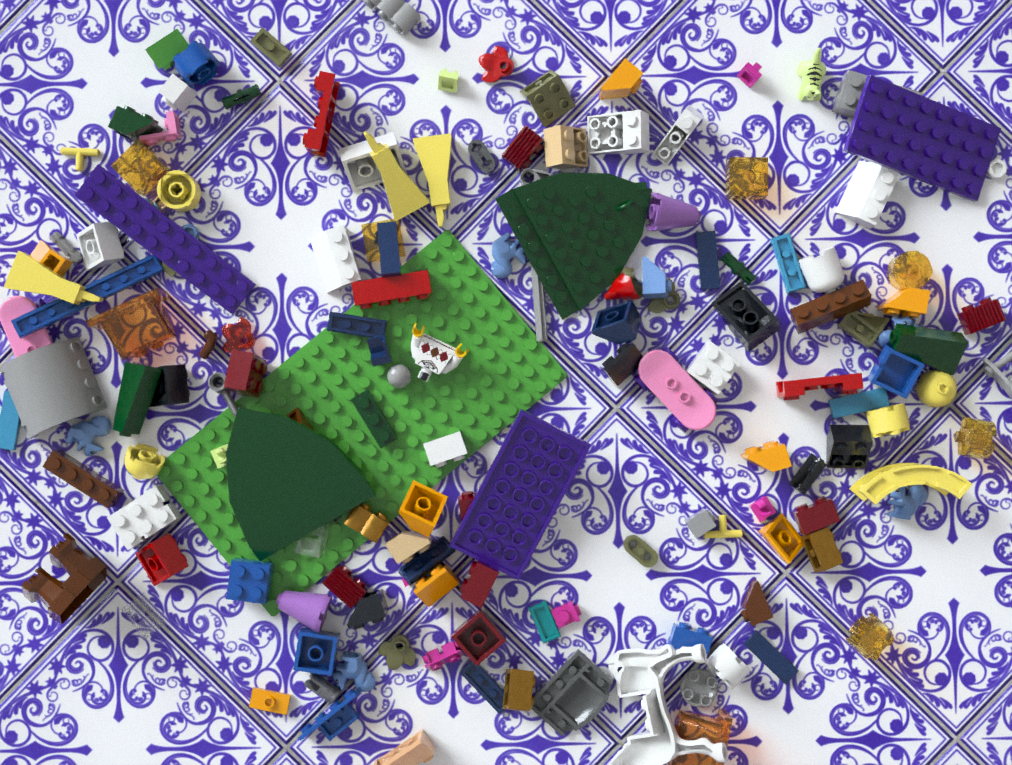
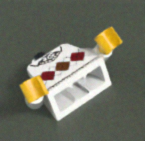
[411,323,469,382]

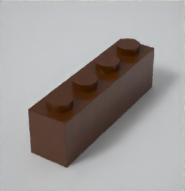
[790,280,871,334]
[42,450,124,508]

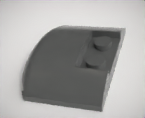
[531,649,613,736]

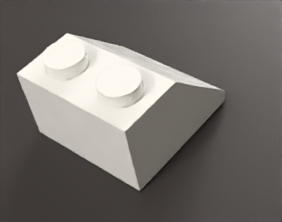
[76,222,125,271]

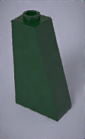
[889,323,968,375]
[112,362,162,437]

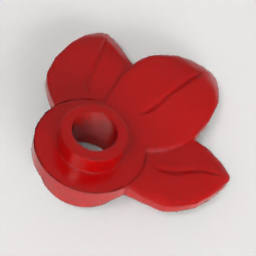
[478,46,514,83]

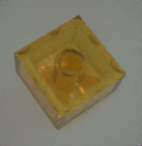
[111,139,171,197]
[726,157,768,200]

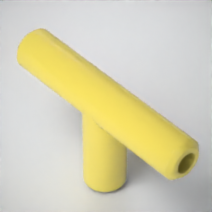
[60,147,100,171]
[704,515,743,538]

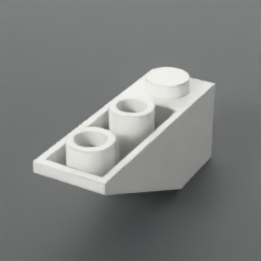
[652,105,704,166]

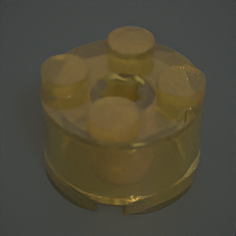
[887,251,933,290]
[954,417,997,459]
[846,613,894,660]

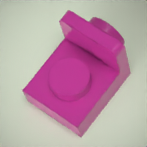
[551,601,582,628]

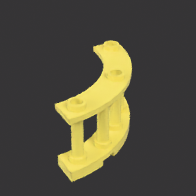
[849,463,973,505]

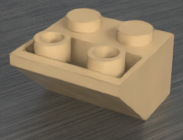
[543,125,588,169]
[385,530,433,564]

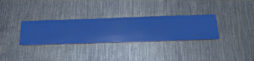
[11,254,164,339]

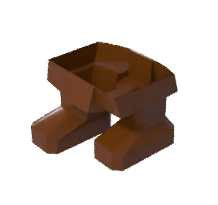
[21,533,107,624]

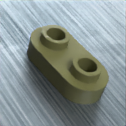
[623,535,658,567]

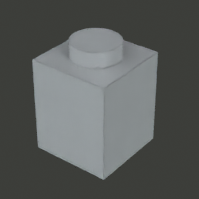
[684,508,716,538]

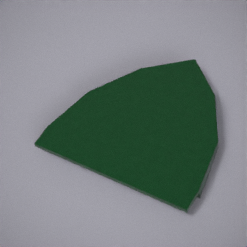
[495,173,652,320]
[226,408,376,561]

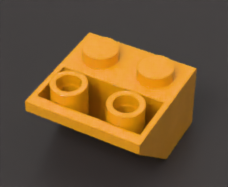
[31,240,73,277]
[877,288,930,319]
[741,441,792,472]
[413,563,460,607]

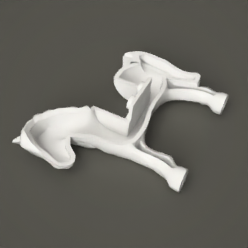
[607,644,728,765]

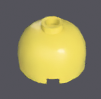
[916,370,957,408]
[124,443,165,480]

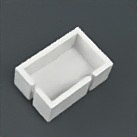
[107,485,182,550]

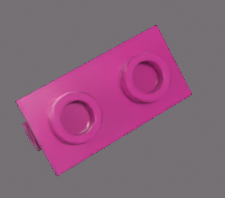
[422,641,464,671]

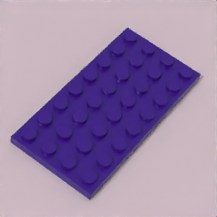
[843,75,1001,202]
[449,409,591,580]

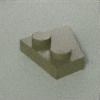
[837,311,890,349]

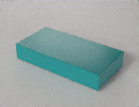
[528,600,561,644]

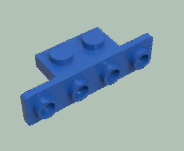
[298,687,362,741]

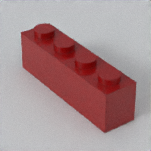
[351,270,432,309]

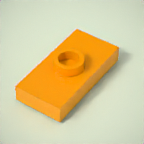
[249,687,291,715]

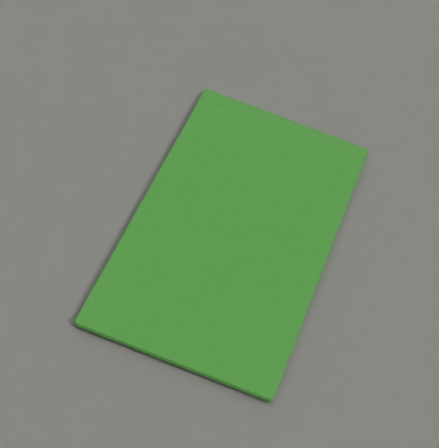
[157,230,567,616]

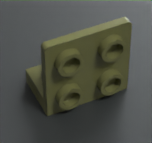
[520,70,575,127]

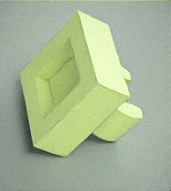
[438,68,459,93]
[210,444,228,469]

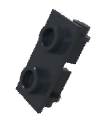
[789,453,827,495]

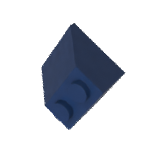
[591,300,642,344]

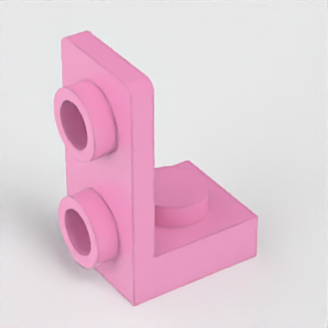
[139,111,182,145]

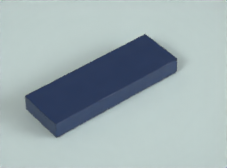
[377,221,401,278]
[695,231,720,290]
[327,312,387,338]
[398,536,456,586]
[743,630,799,685]
[460,661,504,714]

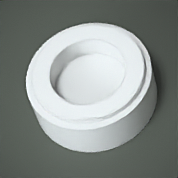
[987,159,1007,179]

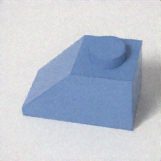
[642,257,672,299]

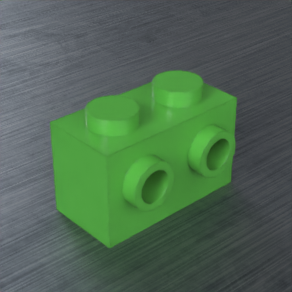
[145,28,189,71]

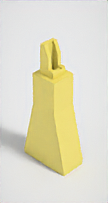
[363,131,430,221]
[413,133,452,228]
[4,251,103,305]

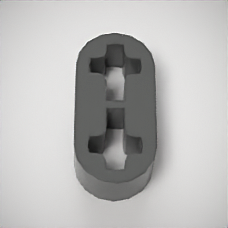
[468,140,495,174]

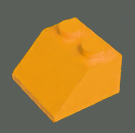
[598,58,643,100]
[399,480,448,538]

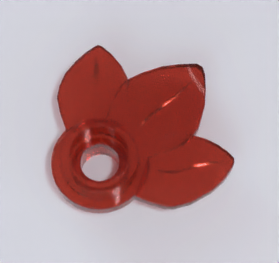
[222,317,255,353]

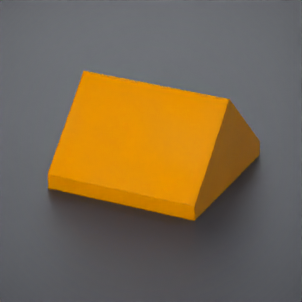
[758,513,804,564]

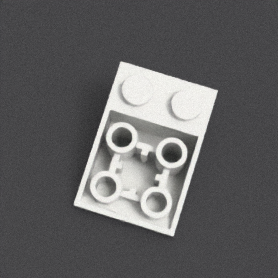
[587,110,650,155]

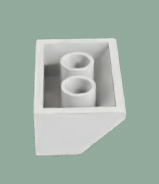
[339,132,407,192]
[835,161,900,229]
[310,225,363,293]

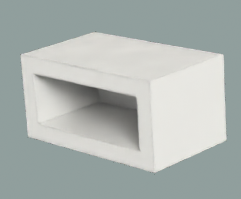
[158,73,197,112]
[423,431,468,468]

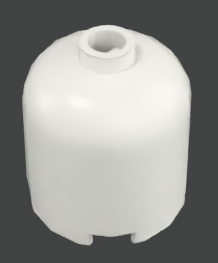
[799,247,844,295]

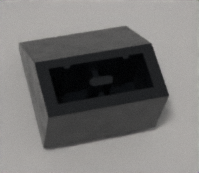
[601,342,643,387]
[826,425,873,468]
[347,589,389,630]

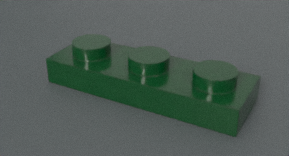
[351,390,398,449]

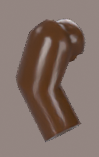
[199,330,218,359]

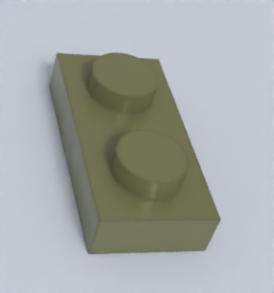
[250,27,292,68]

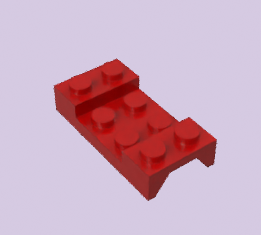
[302,71,340,157]
[776,373,863,400]

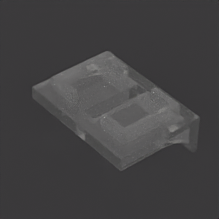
[295,522,329,558]
[121,593,166,640]

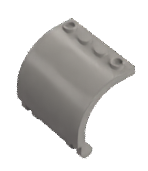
[0,337,108,440]

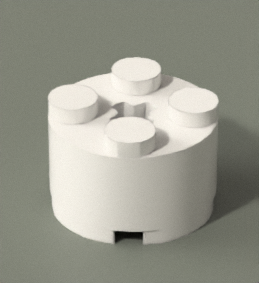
[706,643,751,690]

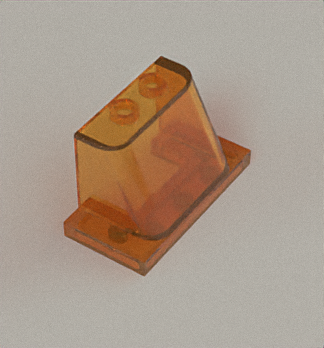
[86,288,177,360]
[668,708,733,765]

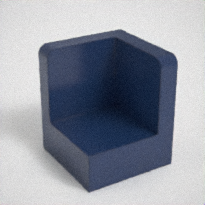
[367,334,392,367]

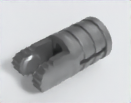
[304,673,341,704]

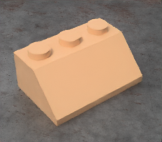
[374,729,435,765]

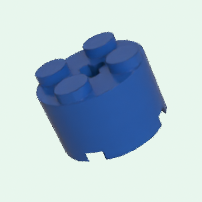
[173,41,220,88]

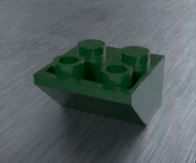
[108,105,163,142]

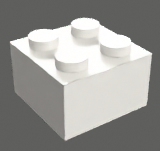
[685,341,741,395]

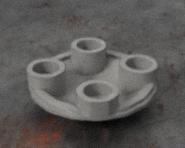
[680,668,718,707]

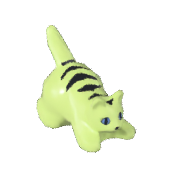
[797,47,826,101]

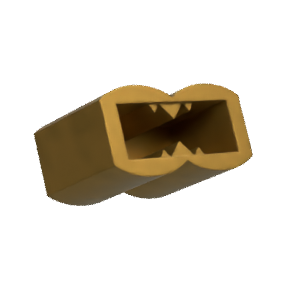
[344,502,389,543]

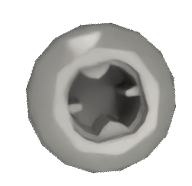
[387,364,411,389]

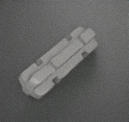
[50,231,83,264]

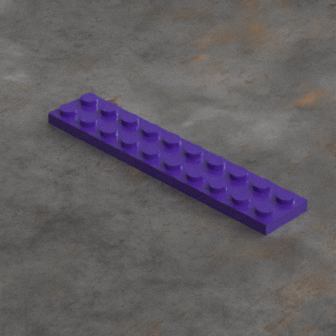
[75,164,256,315]

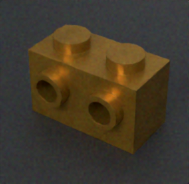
[800,527,843,573]
[502,669,536,711]

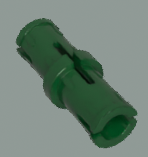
[222,84,262,110]
[720,251,756,285]

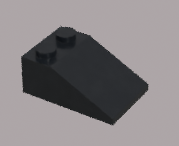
[712,281,779,352]

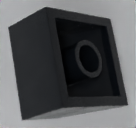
[149,364,190,407]

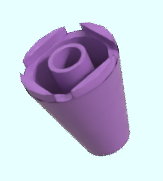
[646,193,701,231]
[276,590,332,633]

